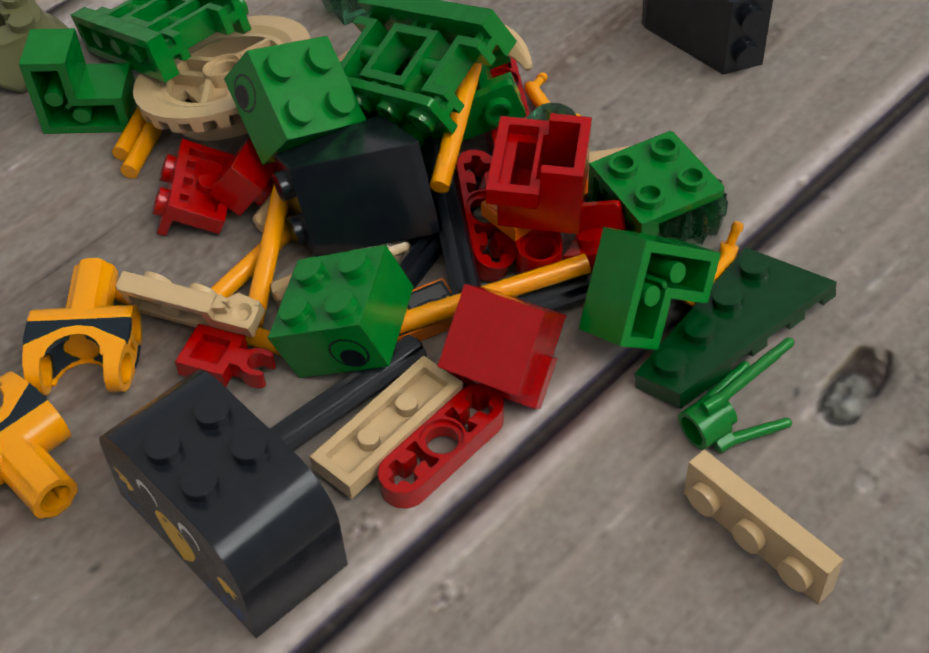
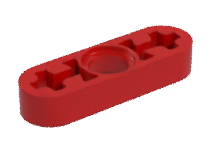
[454,149,515,282]
[378,384,504,509]

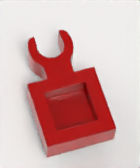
[175,323,276,388]

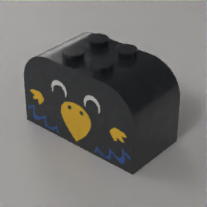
[99,369,348,639]

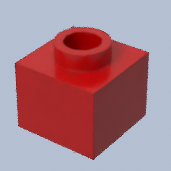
[209,139,277,216]

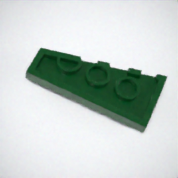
[634,247,837,409]

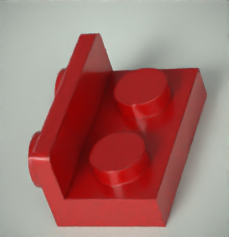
[152,138,234,236]

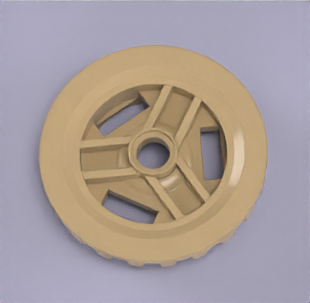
[133,15,311,141]

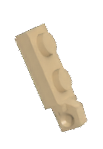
[115,271,265,338]

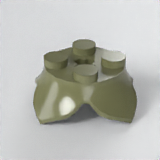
[0,0,68,94]

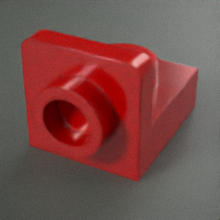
[563,200,627,273]

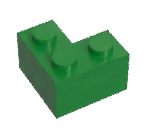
[18,28,137,134]
[579,227,721,350]

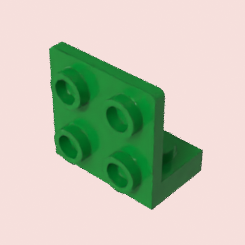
[587,131,725,236]

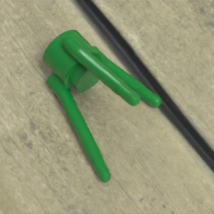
[678,337,795,454]

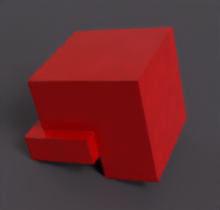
[485,113,592,234]
[437,284,567,409]

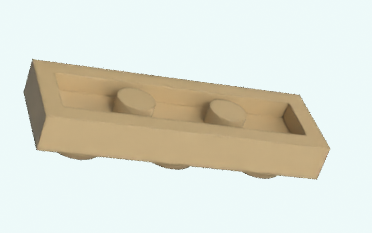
[309,355,464,499]
[684,449,844,604]

